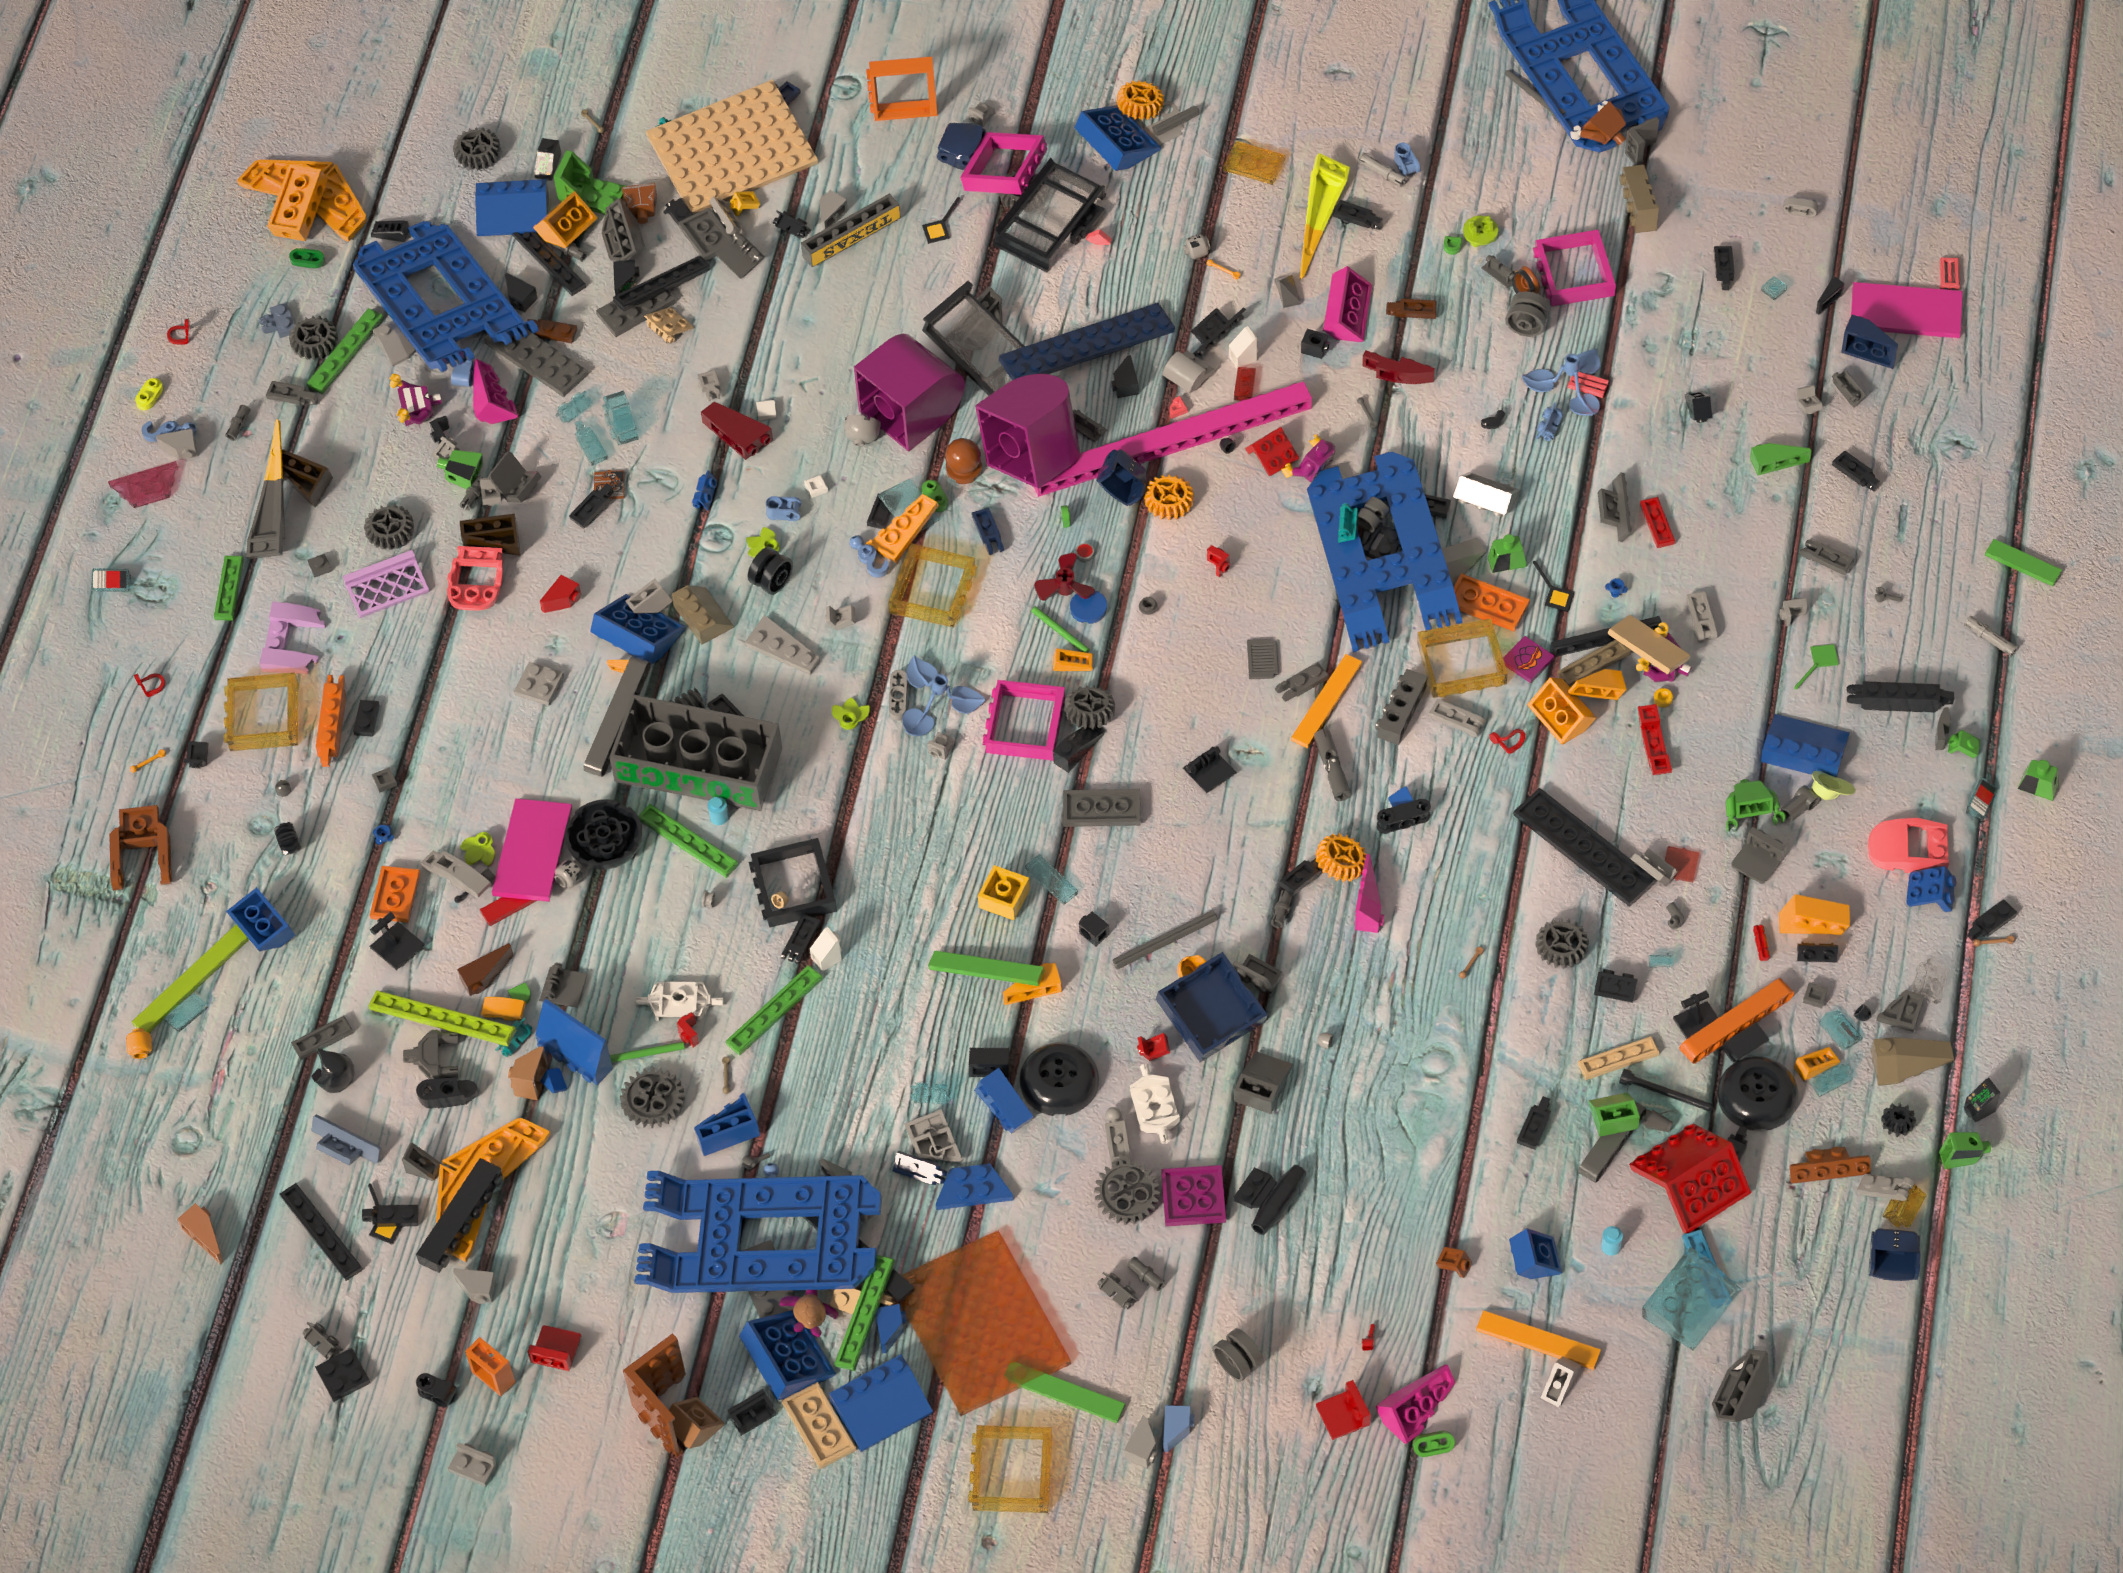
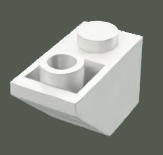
[1229,326,1258,369]
[810,927,842,972]

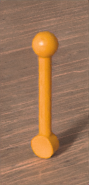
[1207,259,1240,279]
[130,749,166,773]

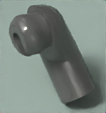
[1666,902,1684,929]

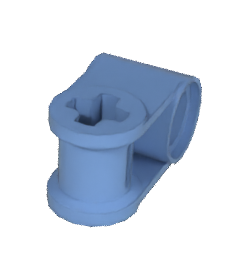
[1394,142,1421,177]
[451,357,474,387]
[766,496,801,521]

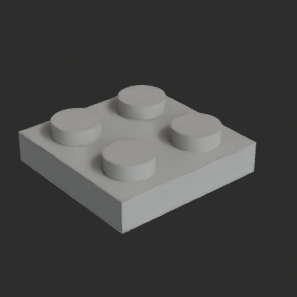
[514,662,564,706]

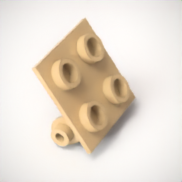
[644,307,694,344]

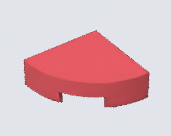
[1086,229,1112,245]
[1169,396,1188,419]

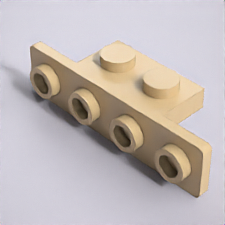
[830,1287,898,1314]

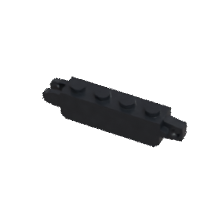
[1846,681,1954,713]

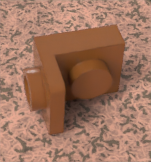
[1436,1247,1472,1278]

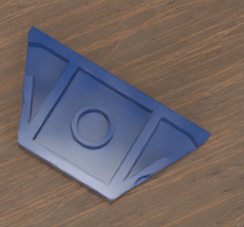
[936,1164,1013,1210]

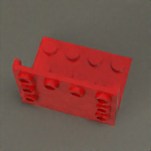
[1629,1123,1751,1234]

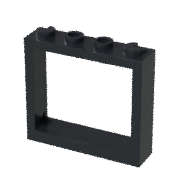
[748,838,837,928]

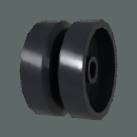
[747,547,793,595]

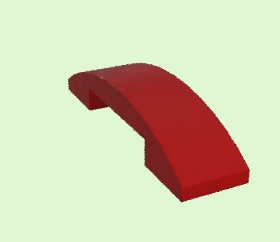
[1637,704,1672,775]

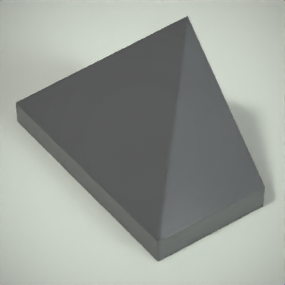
[1275,275,1301,308]
[402,1142,442,1181]
[819,1158,852,1176]

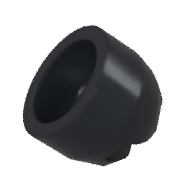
[1219,438,1236,454]
[1854,1004,1871,1021]

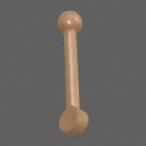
[1974,935,2015,947]
[1459,947,1483,979]

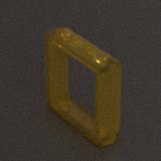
[888,544,977,628]
[1417,619,1508,698]
[224,672,298,751]
[968,1425,1052,1513]

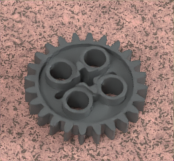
[620,1067,685,1128]
[1094,1159,1160,1225]

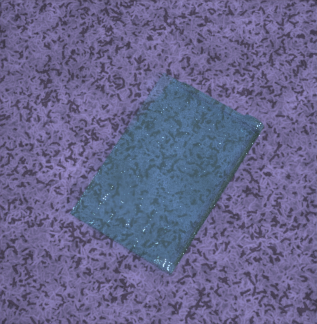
[878,479,940,531]

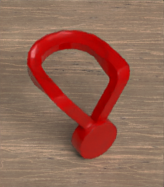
[167,319,190,345]
[134,673,166,697]
[1489,729,1526,754]

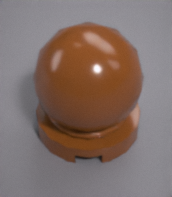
[945,438,982,484]

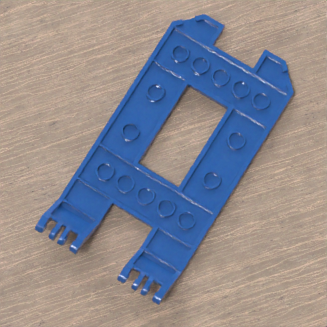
[1489,0,1670,153]
[353,221,539,372]
[1307,452,1463,652]
[634,1171,882,1293]

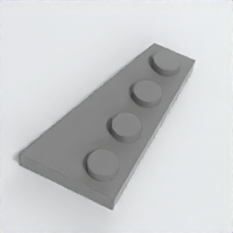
[745,615,820,675]

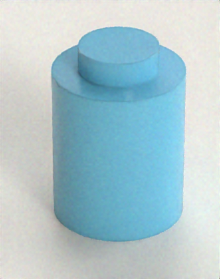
[707,797,729,825]
[1601,1226,1623,1256]

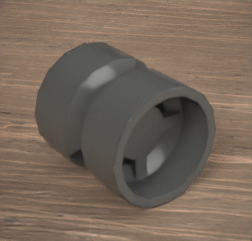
[1357,497,1389,532]

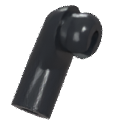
[1481,410,1506,429]

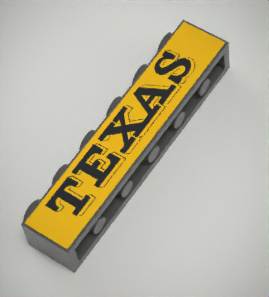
[801,193,901,267]

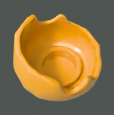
[1177,955,1207,978]

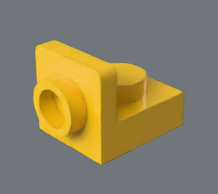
[730,191,760,216]

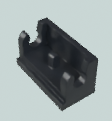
[1721,1022,1770,1063]
[969,1048,1010,1078]
[728,1389,776,1436]

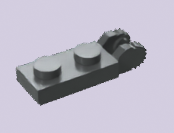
[1799,539,1855,576]
[1275,662,1328,702]

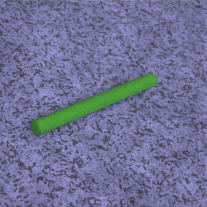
[1031,606,1090,653]
[610,1041,685,1063]

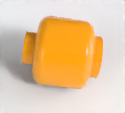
[126,1028,152,1059]

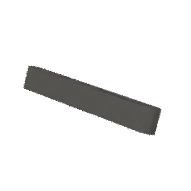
[583,656,651,777]

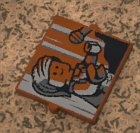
[594,470,625,500]

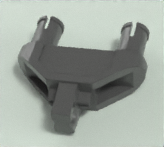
[403,1029,458,1079]

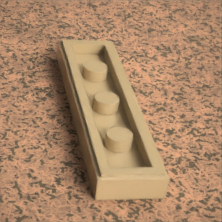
[1578,1036,1659,1081]

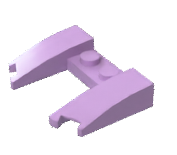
[259,602,326,674]

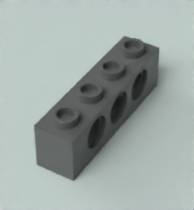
[1375,669,1428,745]

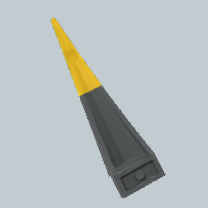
[246,419,285,559]

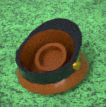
[1512,266,1540,294]

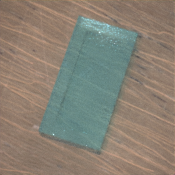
[165,993,208,1033]

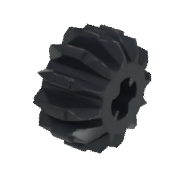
[274,822,301,855]
[1881,1102,1916,1137]

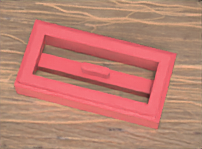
[1940,257,1960,290]
[1568,372,1609,398]

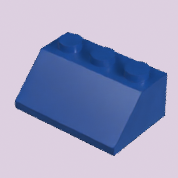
[226,887,296,951]

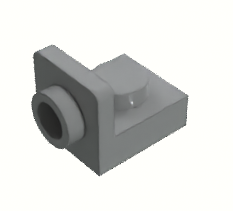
[968,102,995,127]
[927,732,955,760]

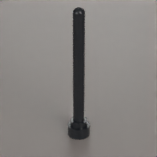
[1619,1068,1713,1111]

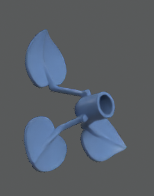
[1522,349,1600,416]
[902,655,985,736]

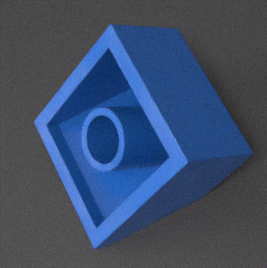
[1509,1228,1562,1279]

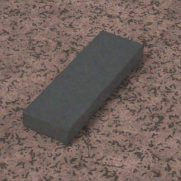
[291,1016,353,1060]

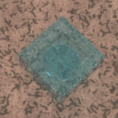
[1761,276,1787,301]

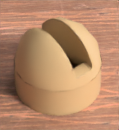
[771,891,789,909]

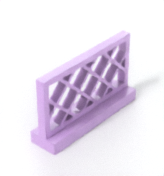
[343,550,429,618]

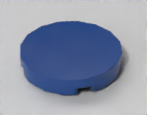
[1070,591,1107,624]

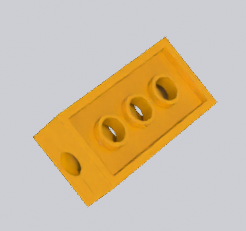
[267,164,328,241]

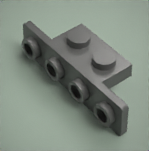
[1598,472,1632,542]

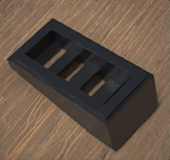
[371,220,409,242]
[1816,277,1844,315]

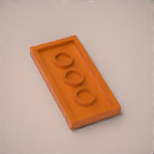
[1454,573,1530,632]

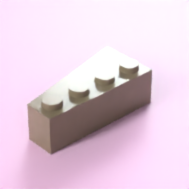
[1619,165,1659,233]

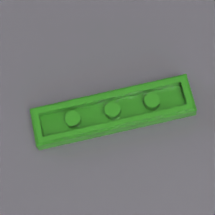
[1985,539,2062,586]
[214,555,244,621]

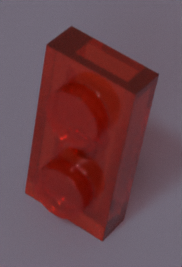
[1234,367,1256,401]

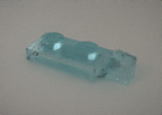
[575,420,608,466]

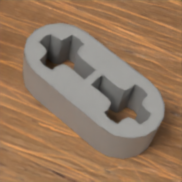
[1783,197,1818,217]

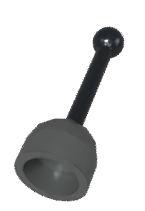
[454,868,495,903]

